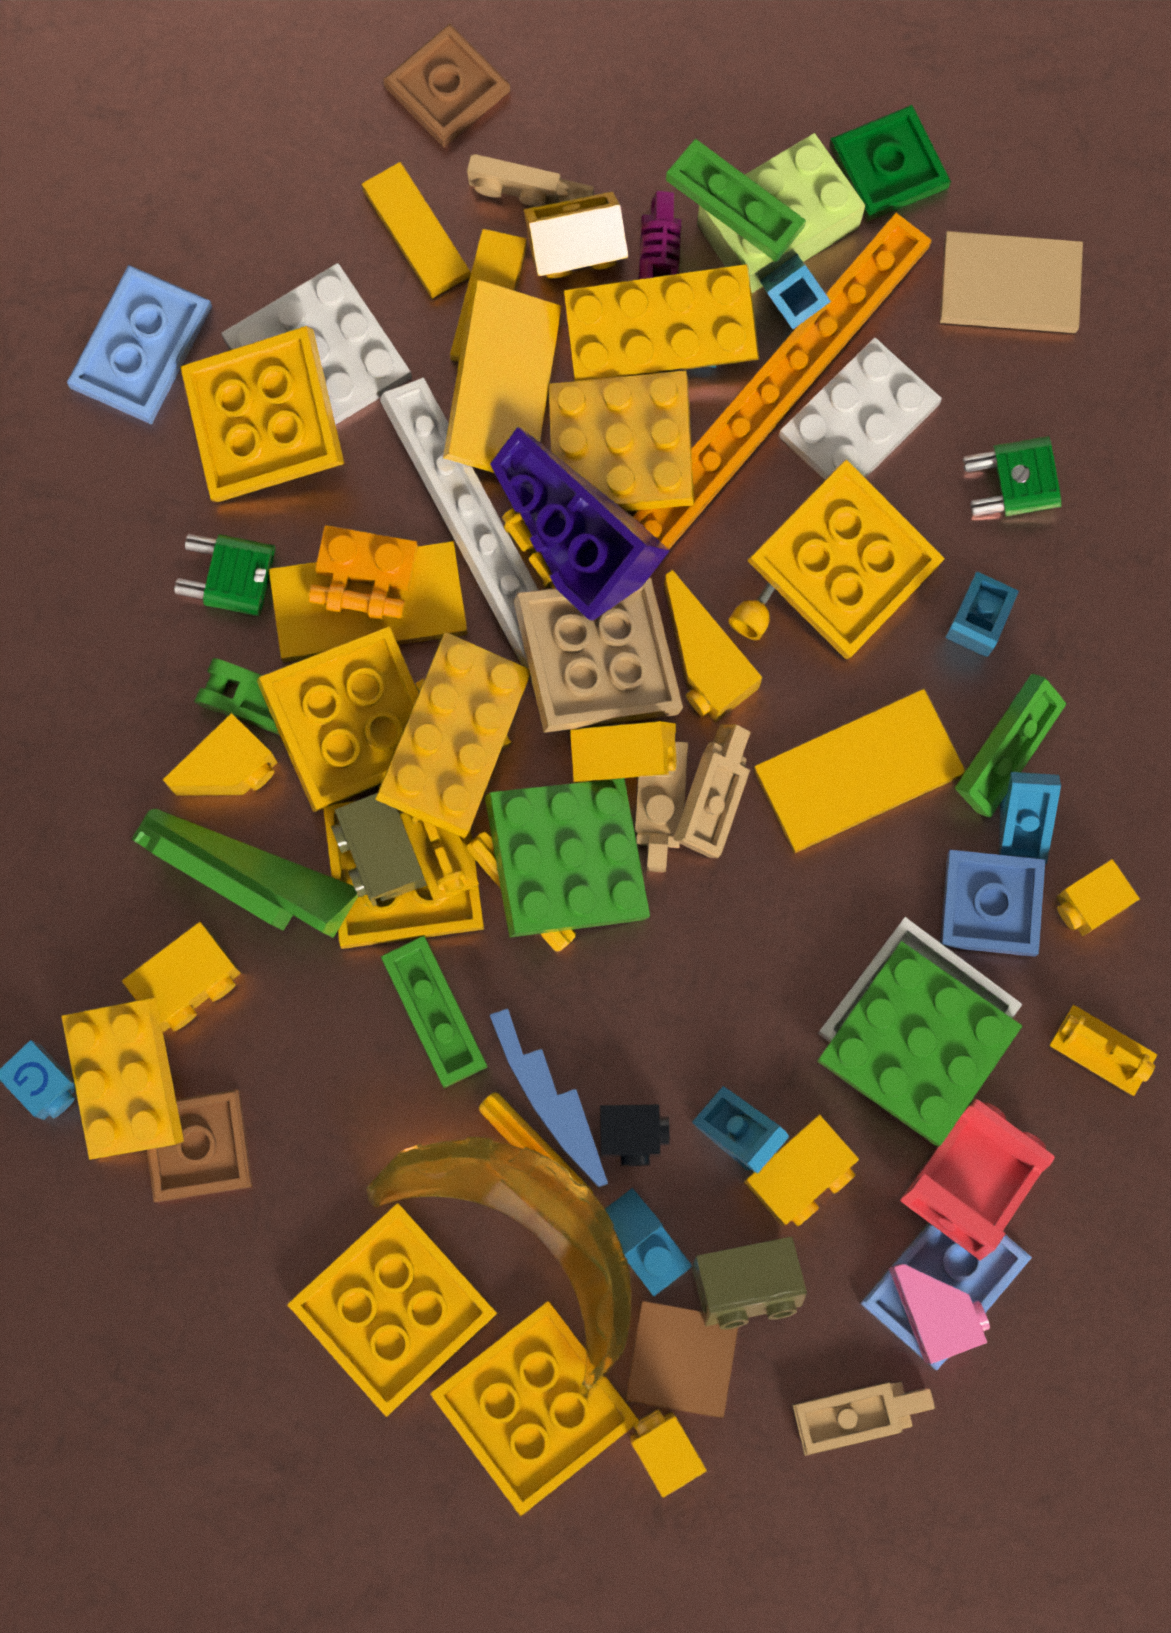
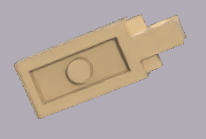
[467,154,594,207]
[673,724,751,858]
[635,741,688,872]
[792,1381,935,1456]

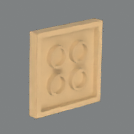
[513,578,683,733]

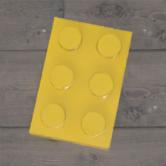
[61,997,184,1160]

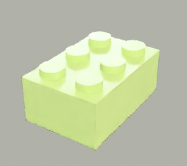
[697,133,865,293]

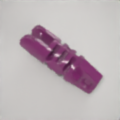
[638,190,681,280]

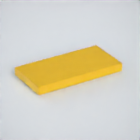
[443,279,562,473]
[269,541,468,663]
[753,689,966,854]

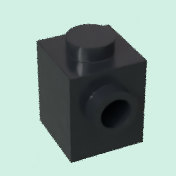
[600,1104,670,1166]

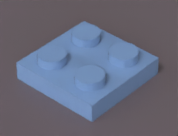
[940,850,1046,957]

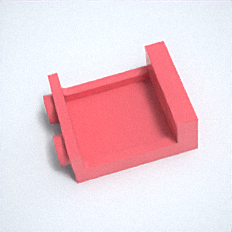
[900,1099,1055,1261]

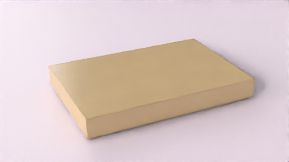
[940,231,1083,333]

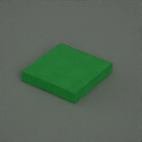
[829,105,951,222]

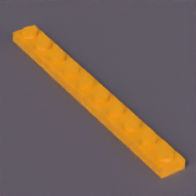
[633,213,932,549]

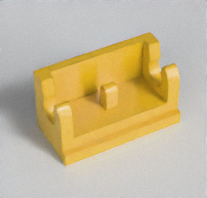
[570,721,677,782]

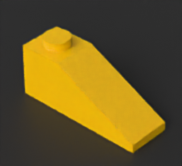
[664,570,762,723]

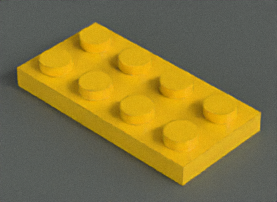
[564,264,759,381]
[375,632,530,838]

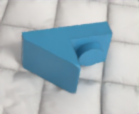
[945,571,1019,657]
[999,772,1061,864]
[692,1086,789,1174]
[594,1188,692,1297]

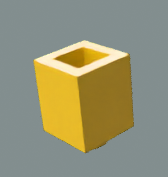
[1056,859,1140,937]

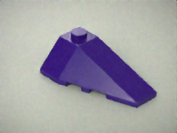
[490,427,670,621]

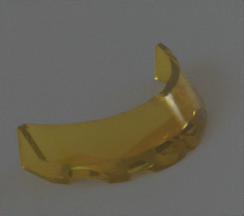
[366,1137,631,1400]

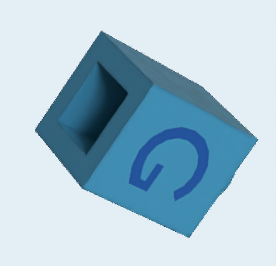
[760,254,831,329]
[0,1040,76,1120]

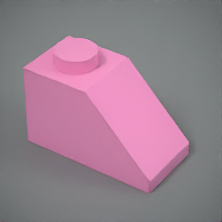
[889,1264,990,1364]

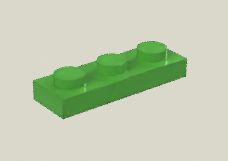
[666,139,806,262]
[955,673,1067,818]
[381,936,487,1089]

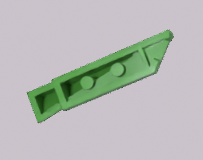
[131,809,358,938]

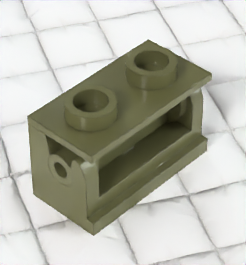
[331,793,427,906]
[692,1236,807,1330]

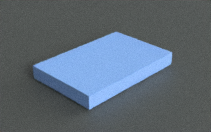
[67,265,212,425]
[860,1222,1032,1370]

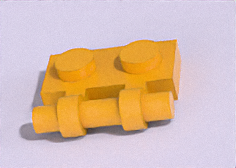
[309,525,418,620]

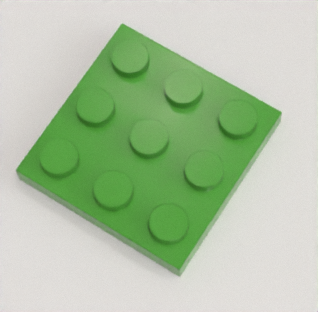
[485,778,650,938]
[817,941,1022,1147]

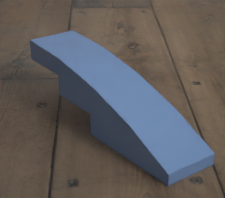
[490,1009,608,1188]

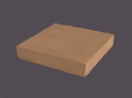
[383,23,510,147]
[147,1089,253,1202]
[625,1301,738,1418]

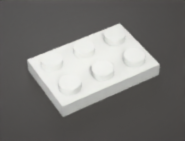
[778,338,942,479]

